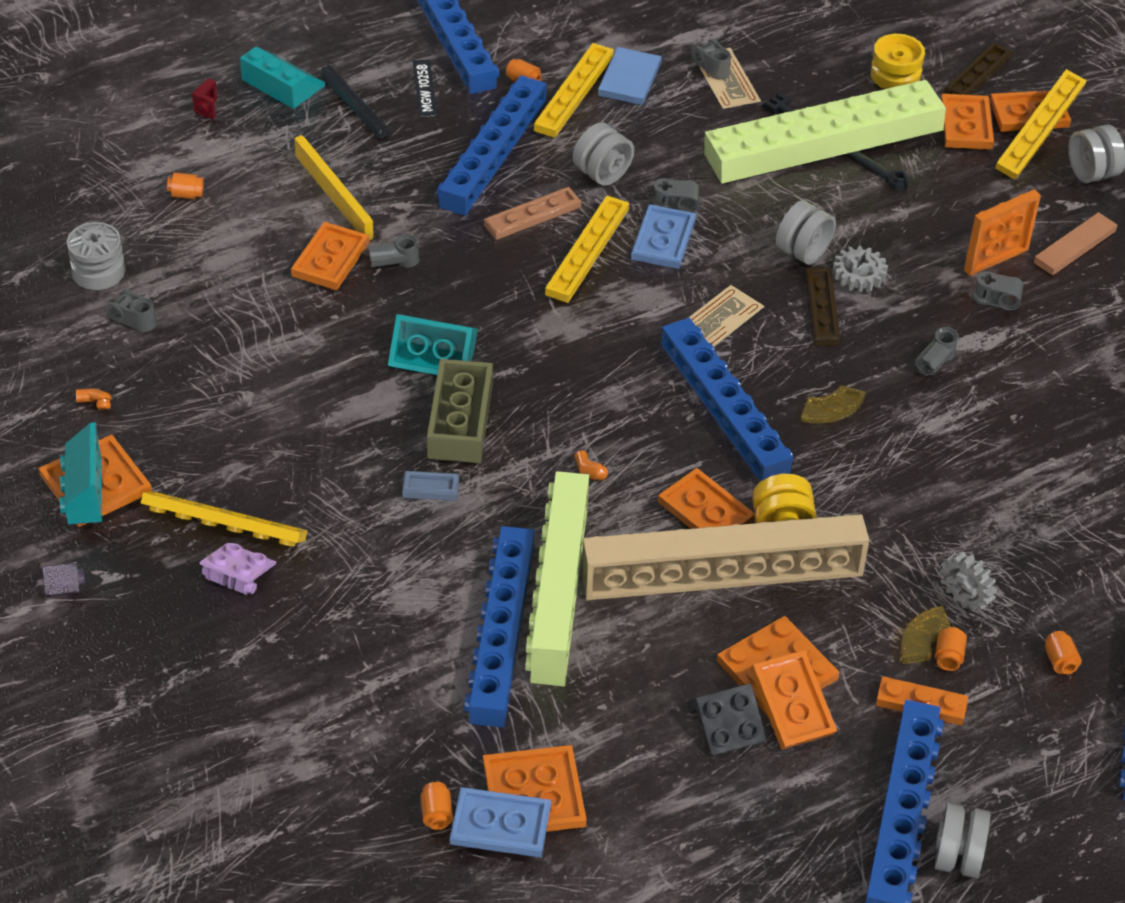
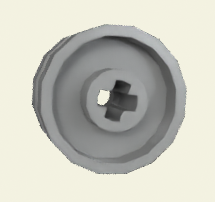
[573,122,634,186]
[1069,124,1125,183]
[775,200,836,265]
[934,802,991,879]

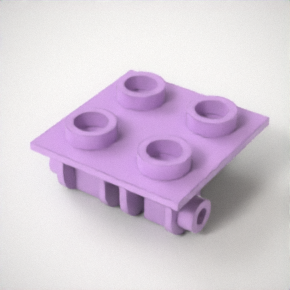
[199,543,276,595]

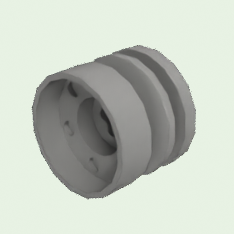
[67,222,125,290]

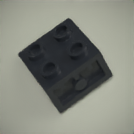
[687,683,767,756]

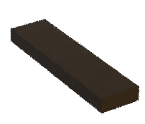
[944,43,1012,95]
[805,268,840,346]

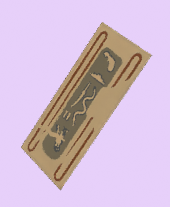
[699,48,761,109]
[689,285,765,346]

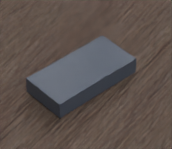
[402,471,459,501]

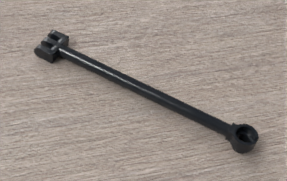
[762,93,908,191]

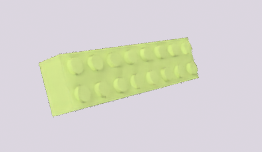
[525,471,589,686]

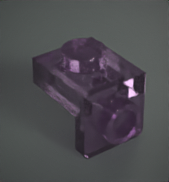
[42,562,85,595]

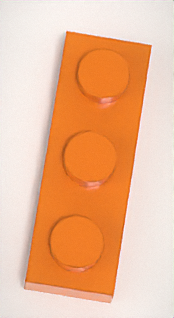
[876,676,969,726]

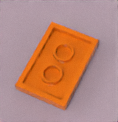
[990,90,1071,132]
[941,94,994,149]
[291,222,370,290]
[658,468,755,529]
[750,650,837,750]

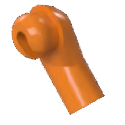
[574,451,608,481]

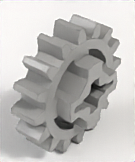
[832,246,888,292]
[939,552,997,611]

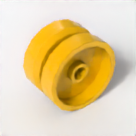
[871,34,925,89]
[752,474,817,523]

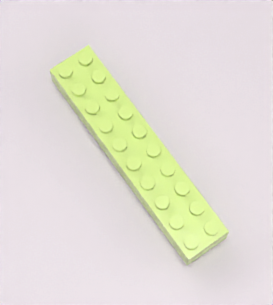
[704,80,946,184]

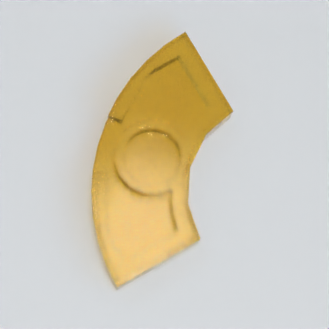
[801,385,866,423]
[900,606,951,664]

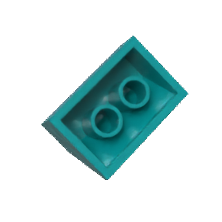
[240,47,325,109]
[388,314,478,375]
[60,423,102,524]

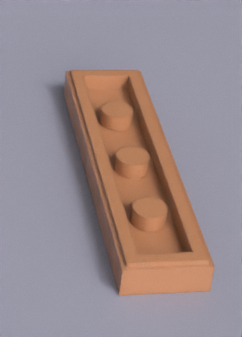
[484,187,581,240]
[1034,212,1117,276]

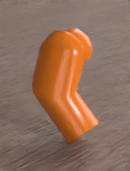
[76,388,112,410]

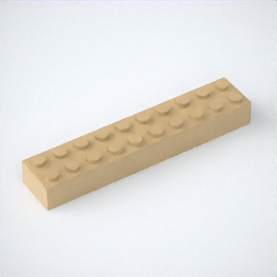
[582,514,869,600]

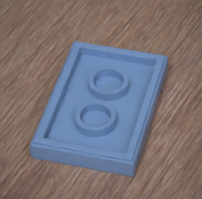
[598,47,662,105]
[631,204,696,269]
[450,787,551,857]

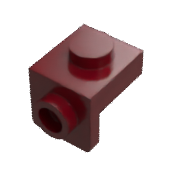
[192,78,218,119]

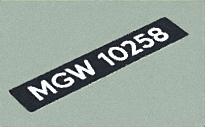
[413,59,437,117]

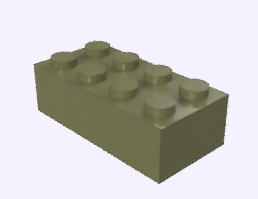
[427,359,493,463]

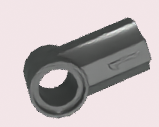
[368,234,419,268]
[915,327,958,376]

